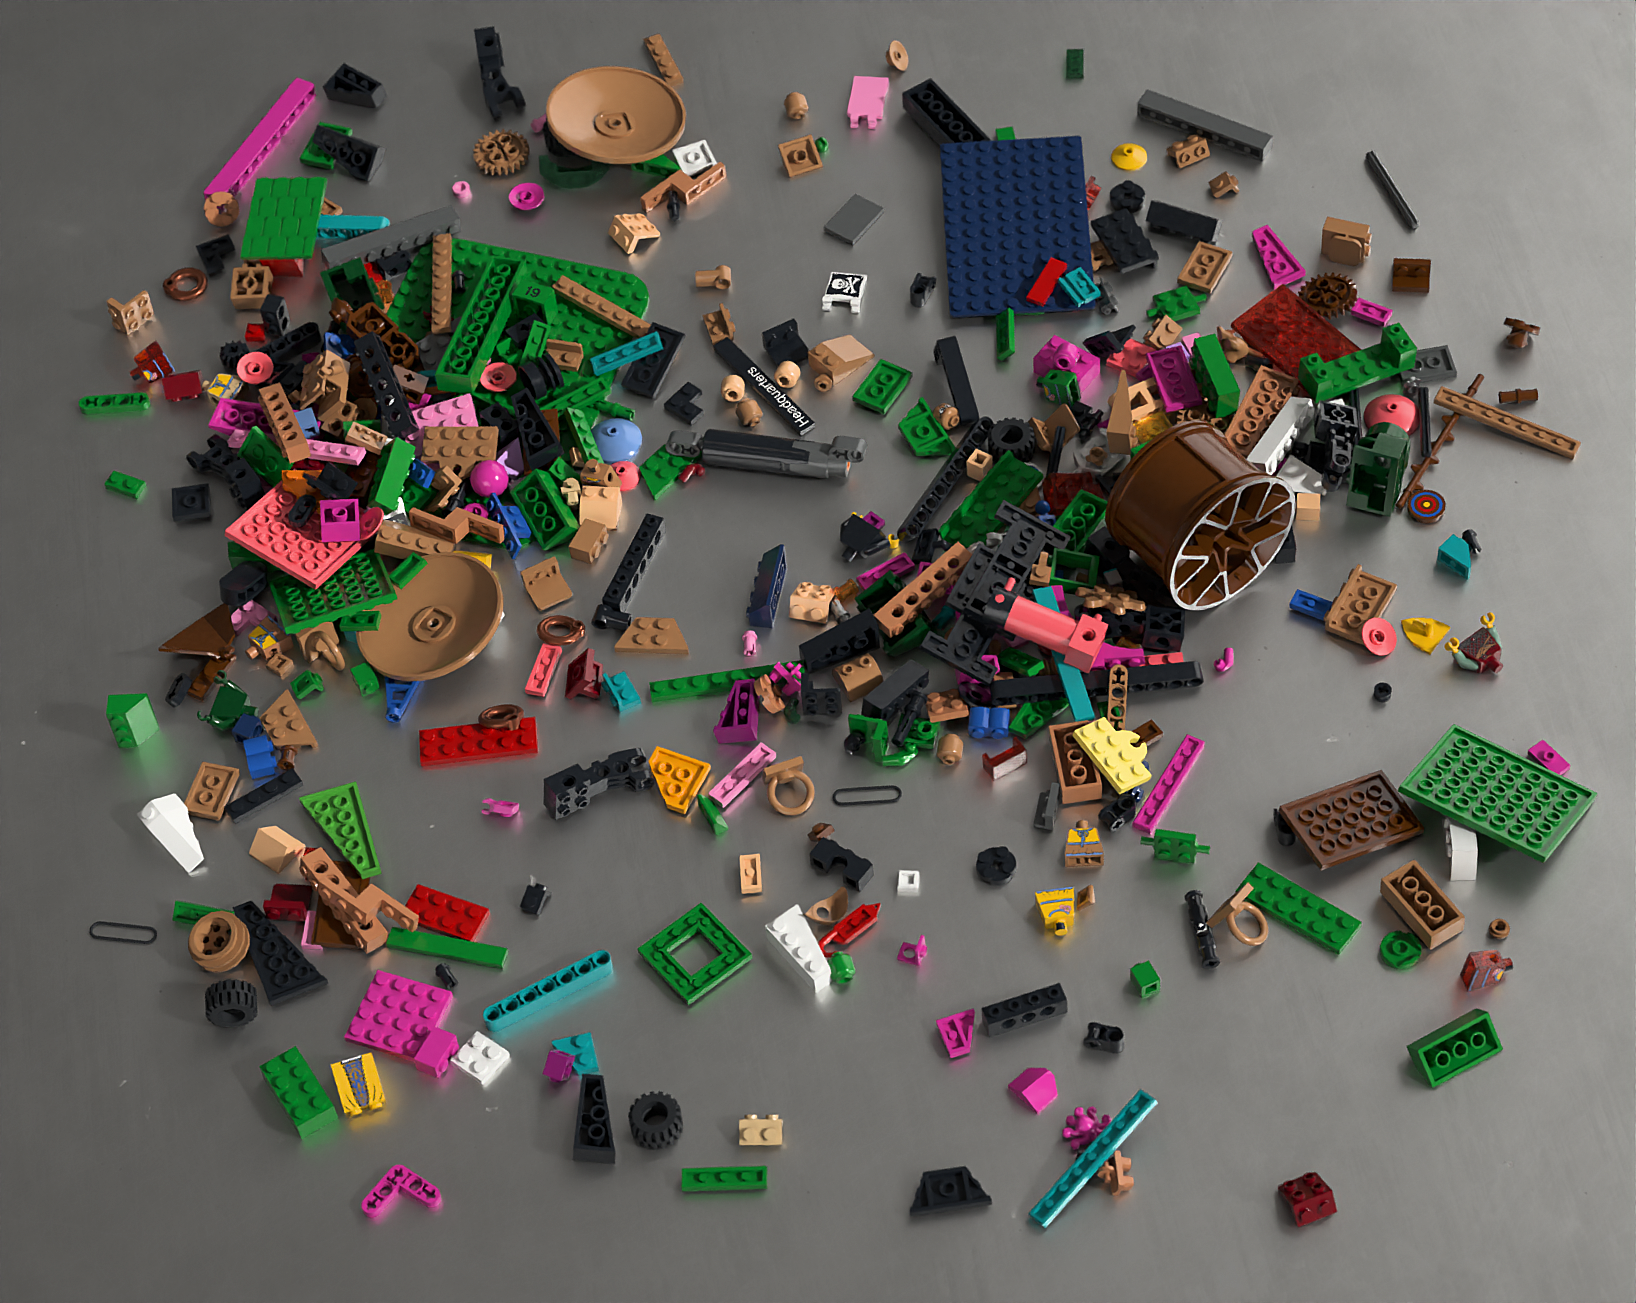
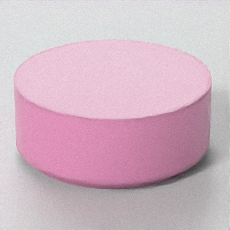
[452,181,470,198]

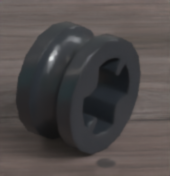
[1373,682,1392,702]

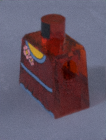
[129,341,175,383]
[1460,950,1513,992]

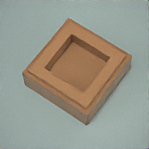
[265,652,293,677]

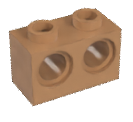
[321,400,363,443]

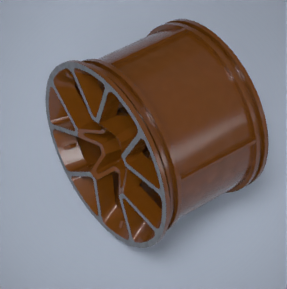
[1105,420,1296,610]

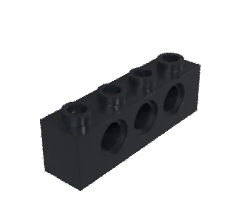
[981,983,1067,1038]

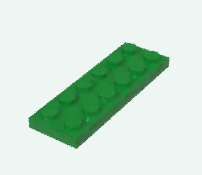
[1235,862,1362,955]

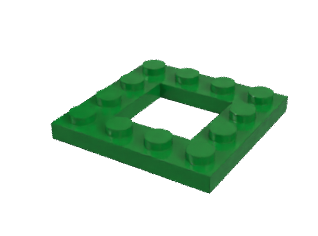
[638,902,752,1005]

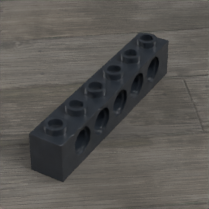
[354,331,420,440]
[602,513,666,612]

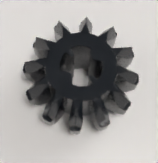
[219,340,250,370]

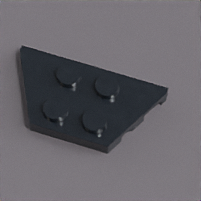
[910,1166,992,1217]

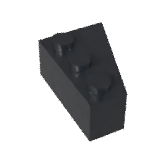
[322,63,387,108]

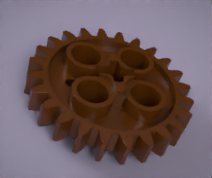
[1298,272,1358,320]

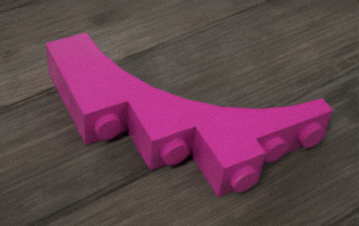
[1043,585,1145,671]

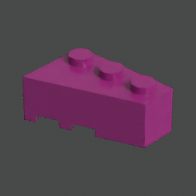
[713,679,760,744]

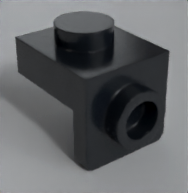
[519,883,552,915]

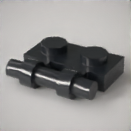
[1070,400,1104,440]

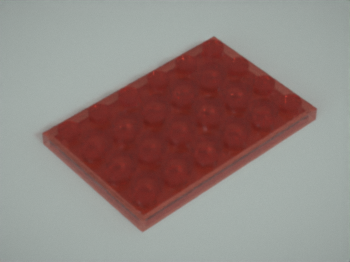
[1231,284,1361,394]

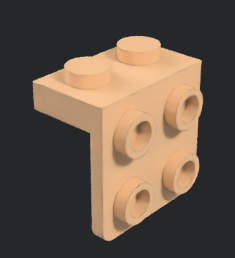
[608,213,660,253]
[789,582,836,624]

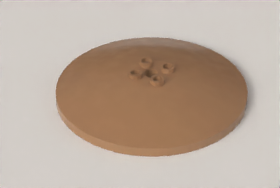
[546,66,686,164]
[356,552,503,681]

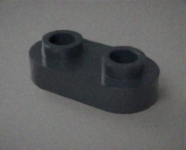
[288,495,317,528]

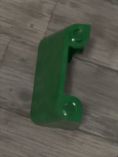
[854,570,939,657]

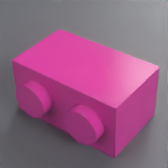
[414,1026,459,1078]

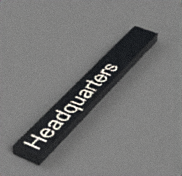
[713,337,815,436]

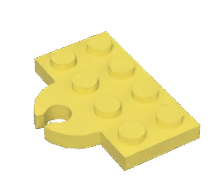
[1072,717,1152,794]

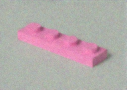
[708,743,776,808]

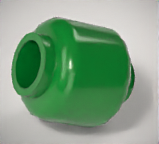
[827,952,856,984]

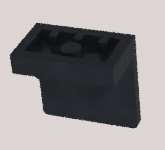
[762,318,810,367]
[1082,324,1136,358]
[303,462,358,500]
[801,673,842,716]

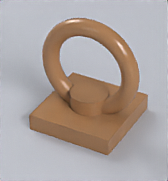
[295,622,345,671]
[762,756,815,816]
[1206,883,1268,946]

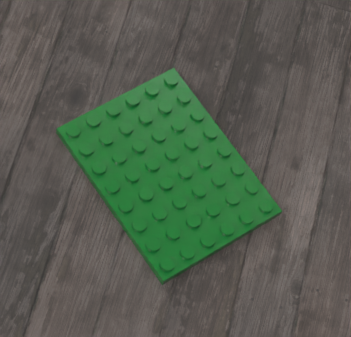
[1398,724,1598,863]

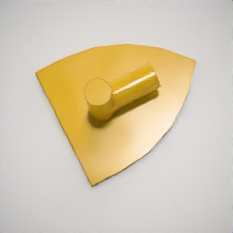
[1401,618,1451,655]

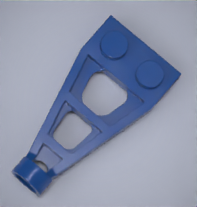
[385,676,420,723]

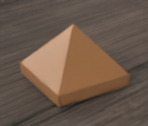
[1077,885,1096,911]

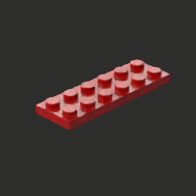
[419,717,538,767]

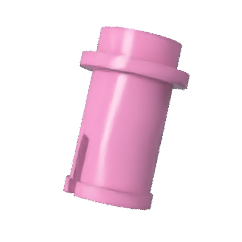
[531,113,547,132]
[742,630,757,656]

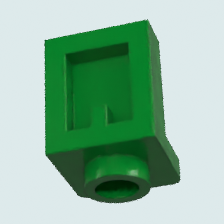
[290,670,324,700]

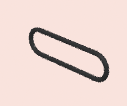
[832,785,902,805]
[89,921,157,944]

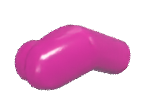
[1214,647,1234,672]

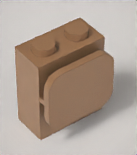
[1321,216,1372,266]

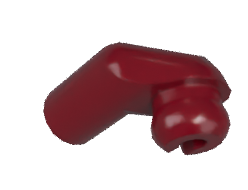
[678,463,705,483]

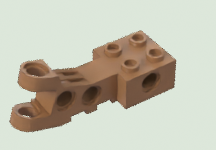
[230,260,273,309]

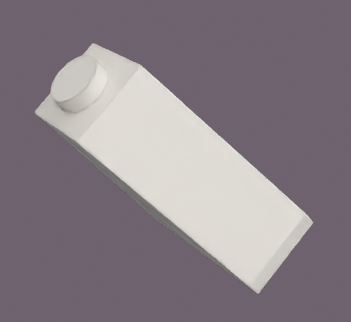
[1276,455,1329,496]

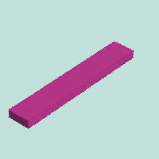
[1132,734,1205,834]

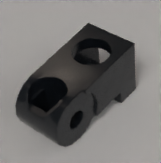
[376,250,412,282]

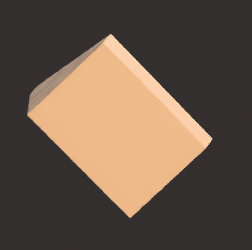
[249,826,305,874]

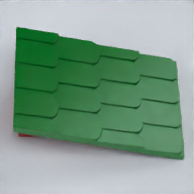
[240,177,328,277]

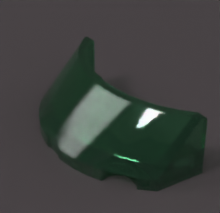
[539,155,610,189]

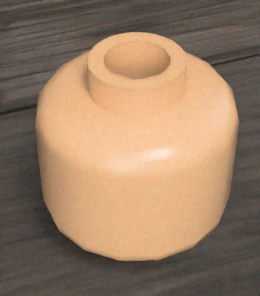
[774,361,800,388]
[721,375,745,402]

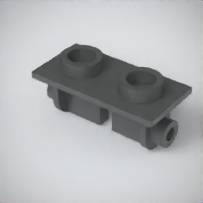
[1095,277,1119,315]

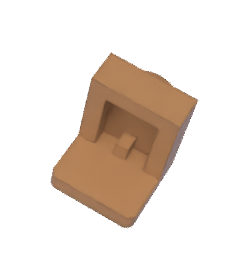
[1208,171,1239,198]

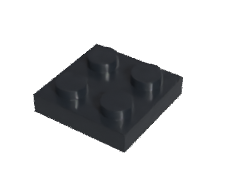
[172,483,211,522]

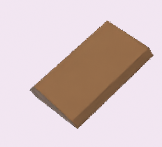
[778,135,823,178]

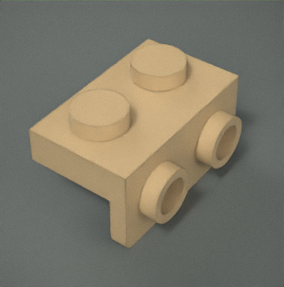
[739,1114,783,1145]

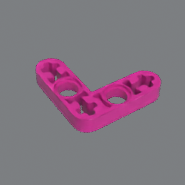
[361,1165,441,1218]

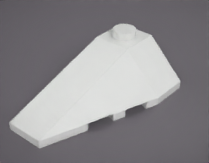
[137,793,204,873]

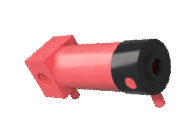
[982,577,1108,674]

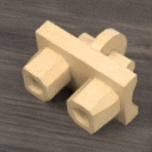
[561,478,582,511]

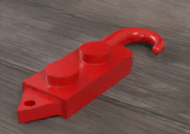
[818,903,881,958]

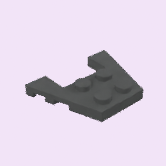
[416,316,462,371]

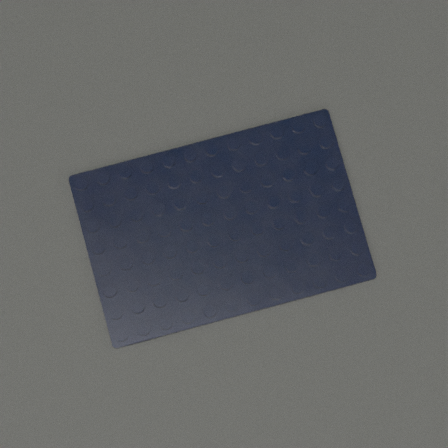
[940,136,1095,318]

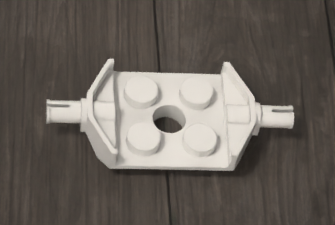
[1070,428,1126,480]

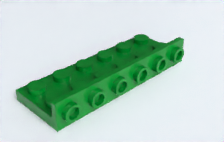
[938,450,1044,549]

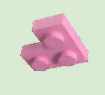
[231,600,278,636]

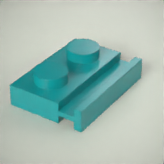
[1058,267,1100,307]

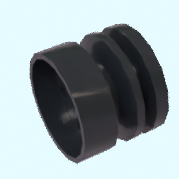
[518,353,564,400]

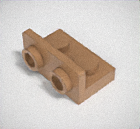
[703,303,736,345]
[545,339,584,372]

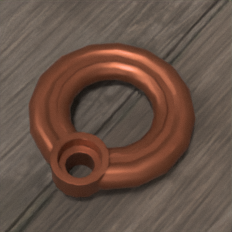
[163,267,208,301]
[536,615,585,646]
[478,704,524,730]

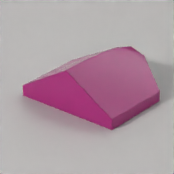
[1008,1068,1058,1114]

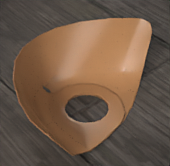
[803,886,848,926]

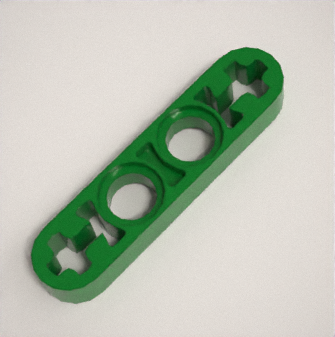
[79,393,150,414]

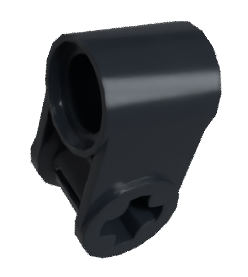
[910,273,936,307]
[1098,794,1136,832]
[1273,808,1296,846]
[1083,1022,1125,1053]

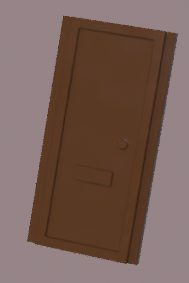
[311,860,370,949]

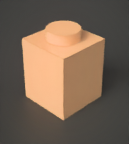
[966,449,993,482]
[1295,493,1320,521]

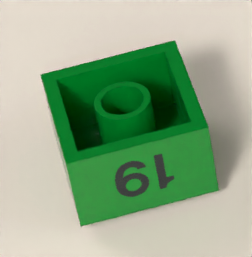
[512,279,558,326]

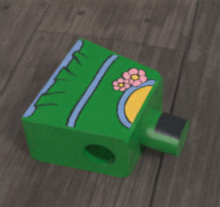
[1036,369,1081,409]

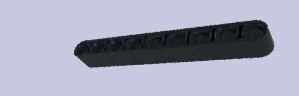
[897,416,994,543]

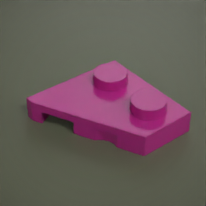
[936,1008,975,1059]

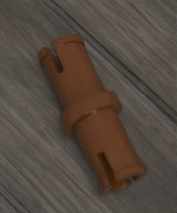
[1498,389,1538,404]

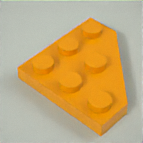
[648,746,711,814]

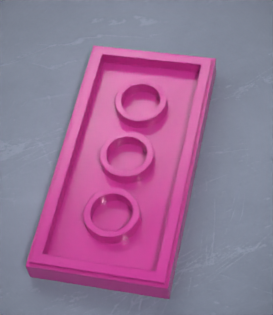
[1146,345,1202,412]

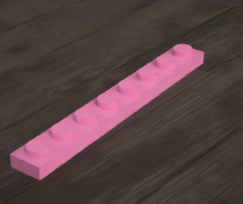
[227,429,366,465]

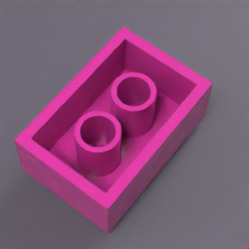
[1033,335,1100,394]

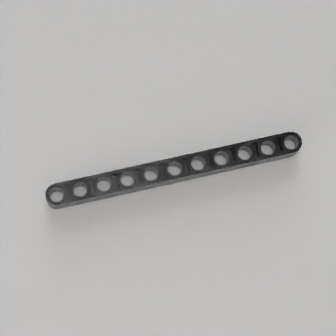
[989,661,1204,706]

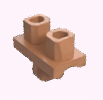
[1097,1151,1134,1196]

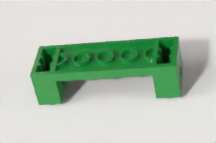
[1298,323,1417,404]

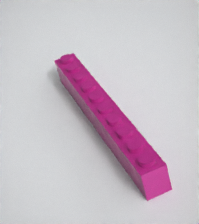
[203,77,317,211]

